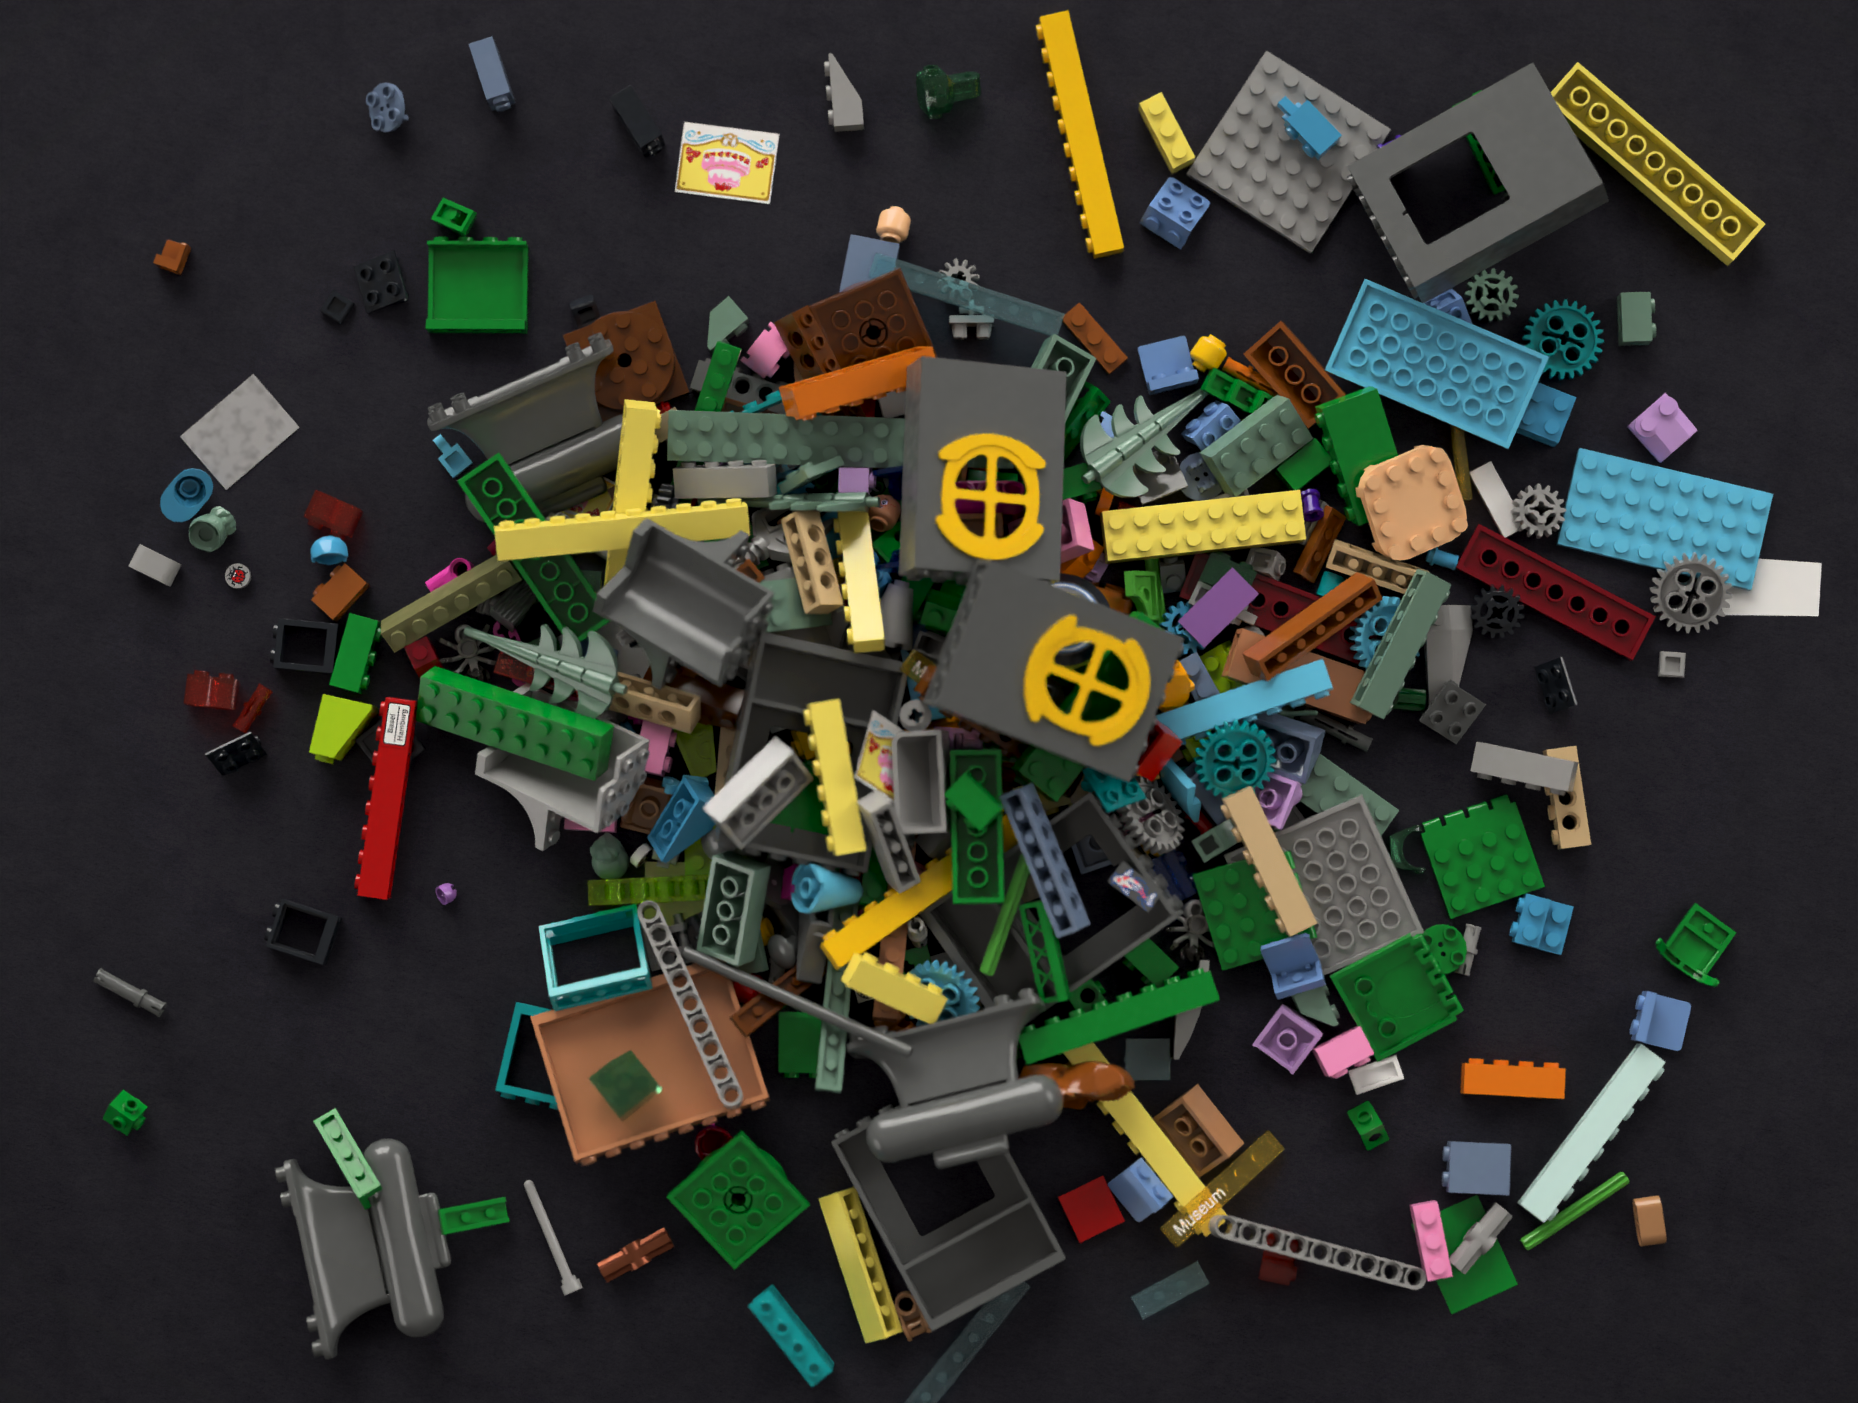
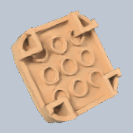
[1355,445,1468,561]

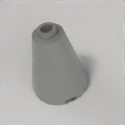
[880,579,913,651]

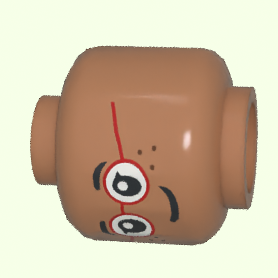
[868,495,901,532]

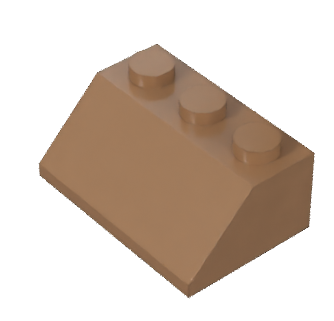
[1152,1084,1244,1178]

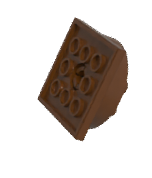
[809,267,938,369]
[563,301,690,422]

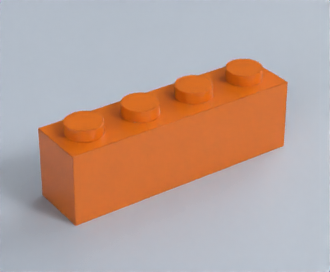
[1461,1058,1566,1099]

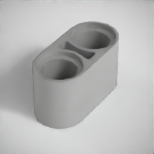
[129,544,181,587]

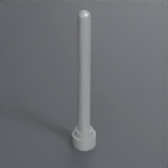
[524,1180,583,1296]

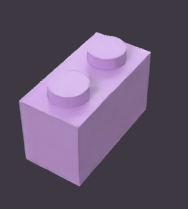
[838,467,877,494]

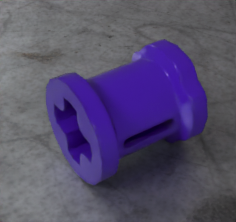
[1301,489,1324,522]

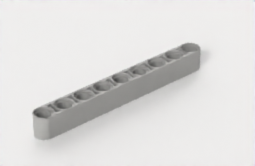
[637,900,744,1109]
[1209,1215,1426,1290]

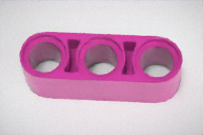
[954,481,1025,514]

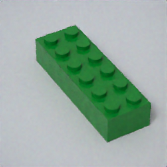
[950,749,1005,905]

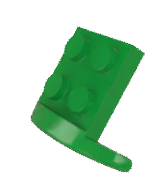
[1655,903,1736,987]

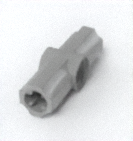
[1449,1202,1513,1275]

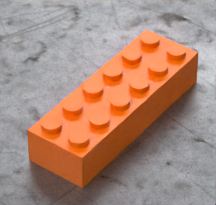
[779,346,935,421]

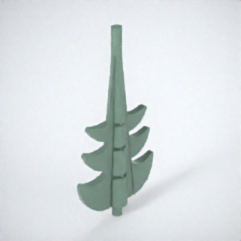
[1080,388,1209,498]
[697,492,880,512]
[464,624,628,718]

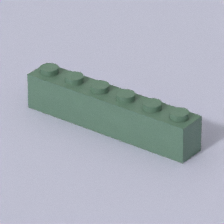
[1350,569,1451,719]

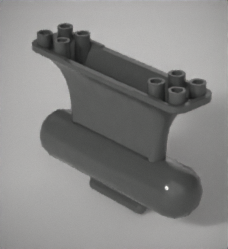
[427,332,623,523]
[846,989,1063,1168]
[275,1139,451,1360]

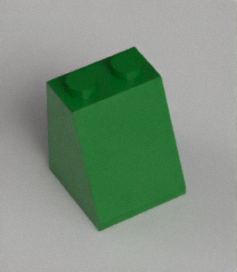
[778,1012,822,1078]

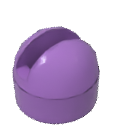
[435,883,457,905]

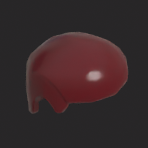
[694,1126,732,1160]

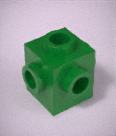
[103,1090,147,1136]

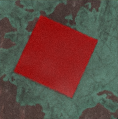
[1058,1175,1125,1243]

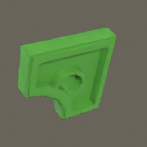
[1124,571,1159,621]

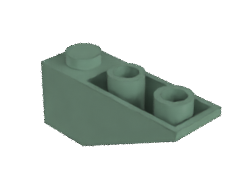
[1191,819,1239,863]

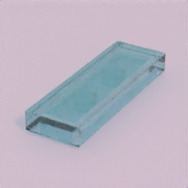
[1131,1261,1209,1319]

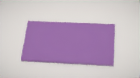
[1178,567,1259,648]

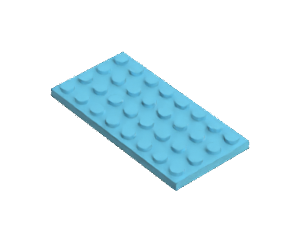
[1325,279,1549,449]
[1556,448,1773,591]

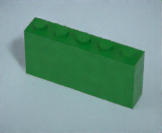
[1314,386,1398,526]

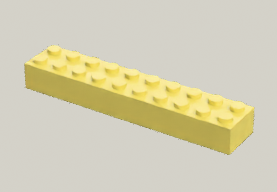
[1551,62,1765,266]

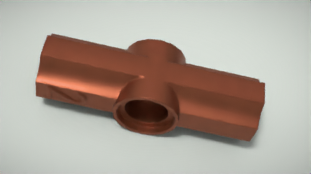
[597,1228,674,1282]

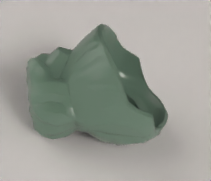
[189,506,236,552]
[590,832,629,880]

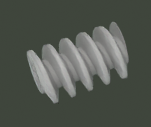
[899,700,932,731]

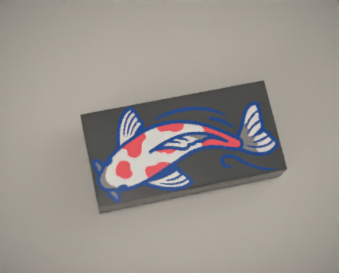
[1108,861,1164,912]

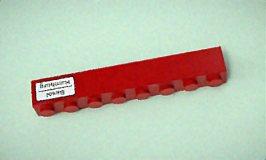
[354,697,418,900]

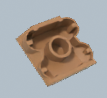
[620,777,673,834]

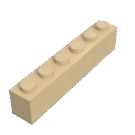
[1220,786,1317,937]

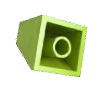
[309,694,379,764]

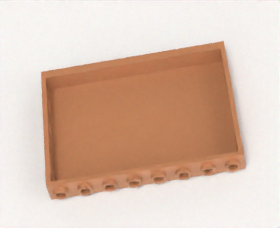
[531,957,770,1166]

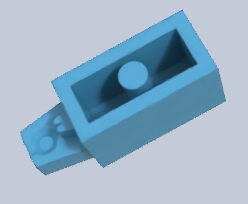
[1277,96,1342,160]

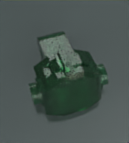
[916,65,981,119]

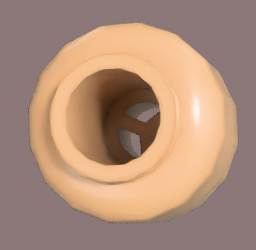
[876,206,911,244]

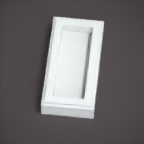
[1348,1055,1404,1095]

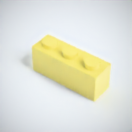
[1138,92,1195,174]

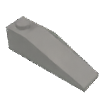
[1424,605,1473,707]

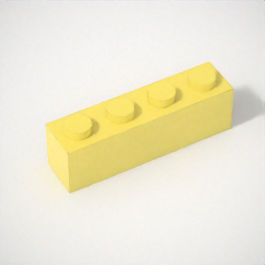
[841,952,948,1024]

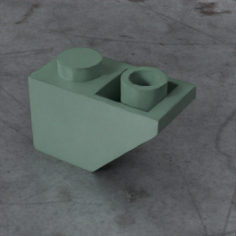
[707,296,749,354]
[1291,985,1340,1027]

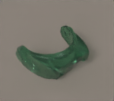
[1389,825,1426,874]

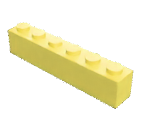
[833,511,884,653]
[803,699,866,856]
[819,1187,902,1343]

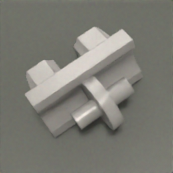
[949,299,994,339]

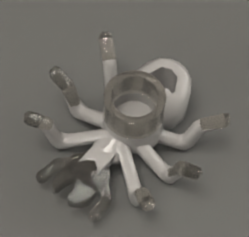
[438,624,500,682]
[1166,899,1215,961]

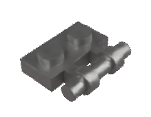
[640,913,693,971]

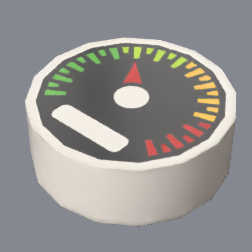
[630,843,653,868]

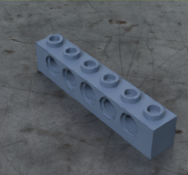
[1000,783,1090,938]

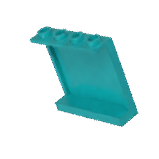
[749,1284,835,1387]

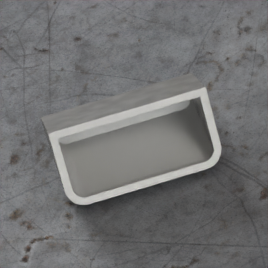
[892,730,952,834]

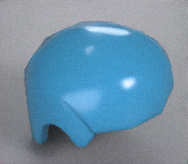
[311,536,348,565]

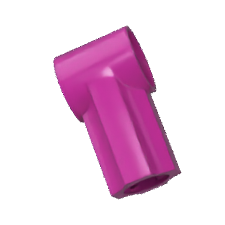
[425,558,474,592]

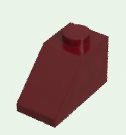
[404,636,444,680]

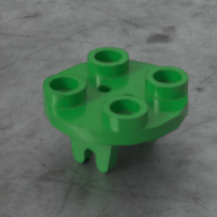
[1422,924,1467,974]

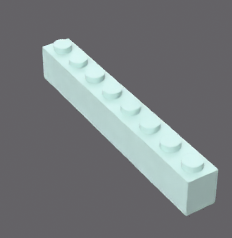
[1517,1044,1665,1223]

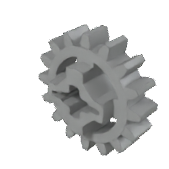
[1511,484,1566,539]

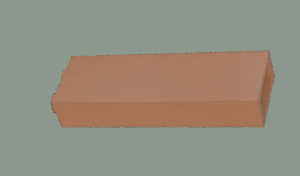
[1221,628,1372,724]

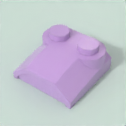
[1627,393,1697,463]
[1254,772,1302,830]
[1252,1004,1323,1075]

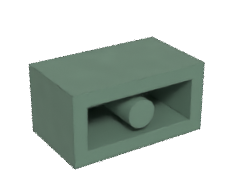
[1617,292,1656,346]

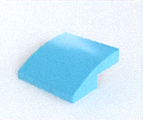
[1160,758,1201,823]

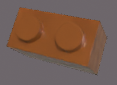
[311,564,370,622]

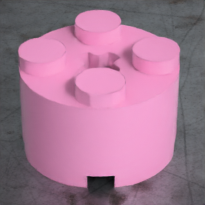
[740,322,790,379]

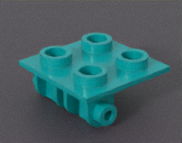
[1081,768,1146,813]

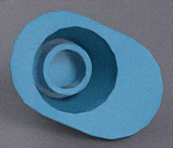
[160,468,213,522]

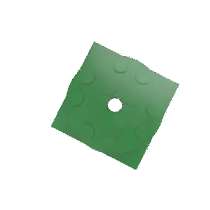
[667,1131,810,1270]

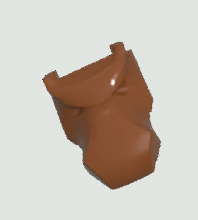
[1018,1061,1135,1109]

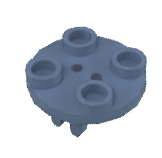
[366,83,409,132]
[1179,452,1222,501]

